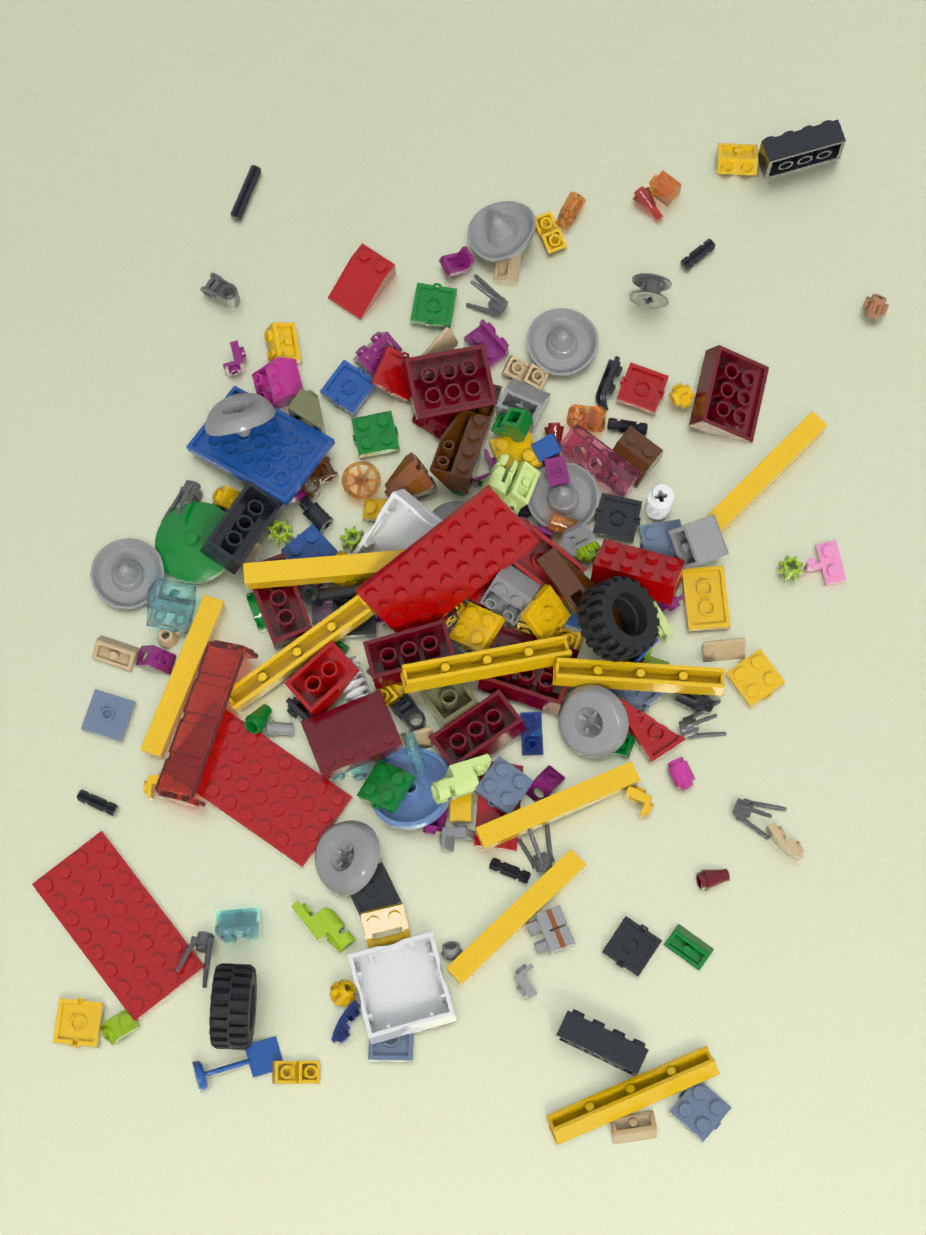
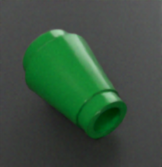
[244,704,272,734]

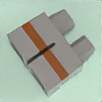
[526,905,576,954]

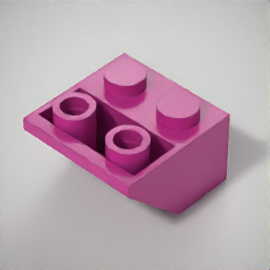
[252,357,303,408]

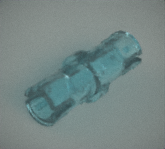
[401,729,428,774]

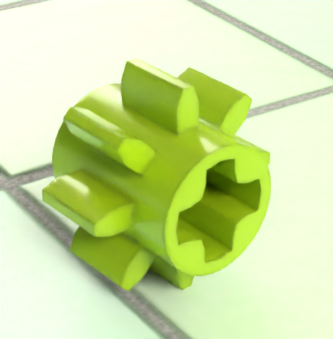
[268,519,294,546]
[340,526,364,553]
[576,540,600,564]
[778,555,804,582]

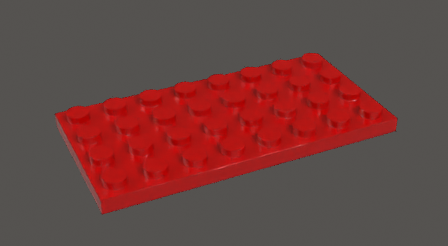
[355,484,540,633]
[164,701,353,868]
[32,831,205,1021]

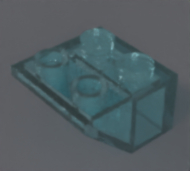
[146,577,196,634]
[215,907,263,943]

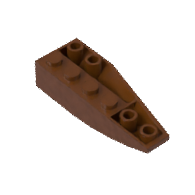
[430,384,502,494]
[536,547,625,661]

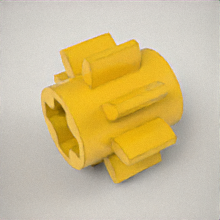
[669,382,694,409]
[329,979,357,1007]

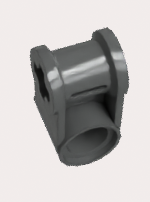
[200,273,240,308]

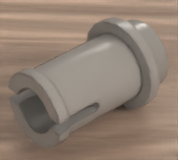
[267,720,293,736]

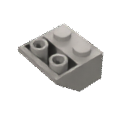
[496,378,551,431]
[668,514,729,570]
[480,565,542,626]

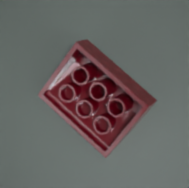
[401,344,497,420]
[689,345,769,443]
[477,625,579,715]
[300,690,404,781]

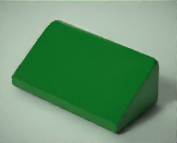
[664,924,714,970]

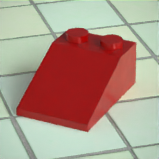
[328,243,396,320]
[284,640,359,716]

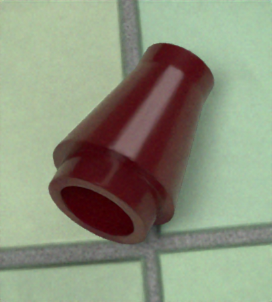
[696,869,730,891]

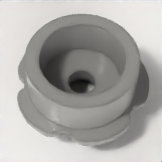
[441,941,462,960]

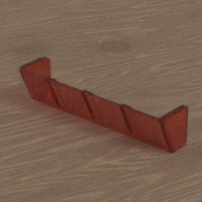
[155,640,259,807]

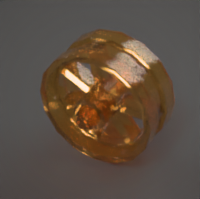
[342,461,381,499]

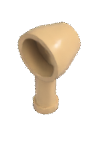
[157,618,192,649]

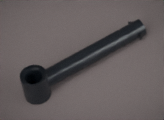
[300,582,364,608]

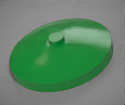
[155,502,226,584]

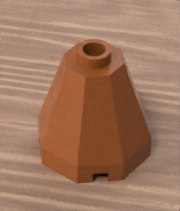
[384,452,438,498]

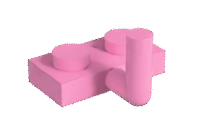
[804,540,846,586]

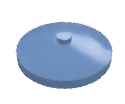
[372,747,451,830]

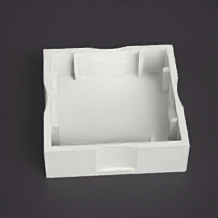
[353,489,442,554]
[348,931,456,1045]

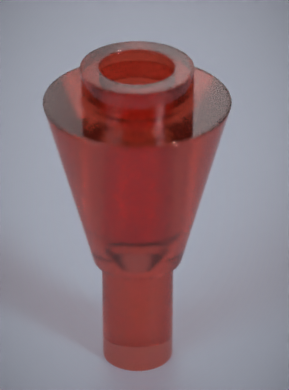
[633,186,664,221]
[544,422,564,458]

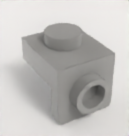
[560,521,596,557]
[439,824,475,852]
[514,964,537,1000]

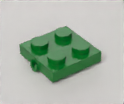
[410,283,457,329]
[351,411,400,459]
[357,760,416,814]

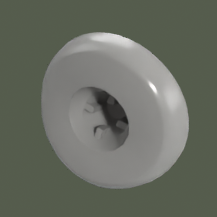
[467,201,536,262]
[527,308,598,376]
[205,393,276,437]
[527,462,599,532]
[90,538,164,609]
[558,684,629,758]
[315,820,380,896]

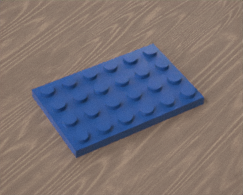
[186,385,335,506]

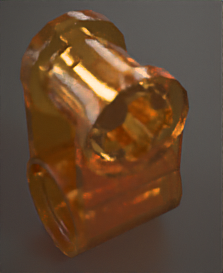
[566,404,607,432]

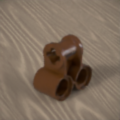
[302,456,339,500]

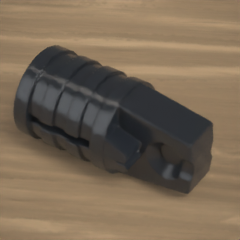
[299,496,334,532]
[675,693,715,714]

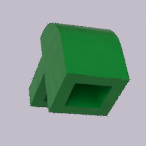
[491,407,533,443]

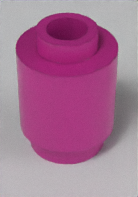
[667,757,696,791]

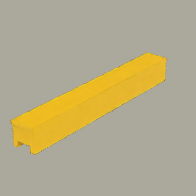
[706,411,827,533]
[243,550,404,590]
[140,594,226,760]
[223,595,375,713]
[400,635,572,694]
[553,657,725,696]
[475,761,641,851]
[446,849,587,987]
[546,1045,720,1145]

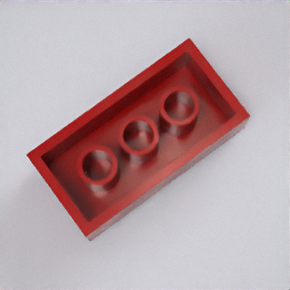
[511,516,587,601]
[591,539,685,605]

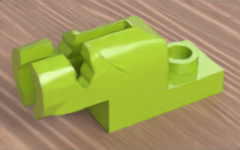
[291,901,356,953]

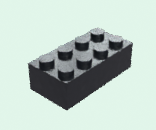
[758,119,846,180]
[200,481,283,575]
[555,1009,649,1077]

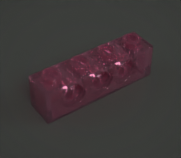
[560,424,643,497]

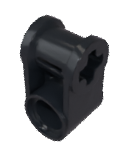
[389,692,426,731]

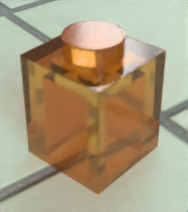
[649,170,682,207]

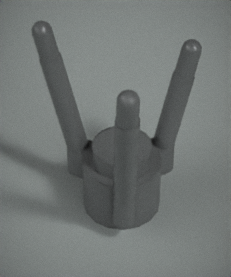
[466,274,509,317]
[161,480,203,523]
[678,699,727,740]
[732,798,787,840]
[518,823,555,873]
[176,931,215,988]

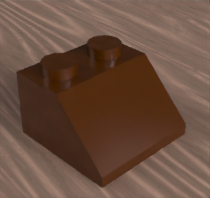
[604,426,663,489]

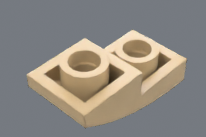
[501,355,549,390]
[765,822,804,862]

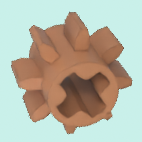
[862,294,889,319]

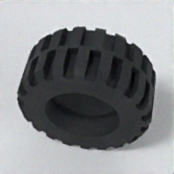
[577,576,660,662]
[209,963,257,1050]

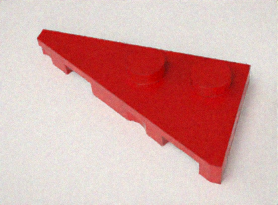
[618,698,685,762]

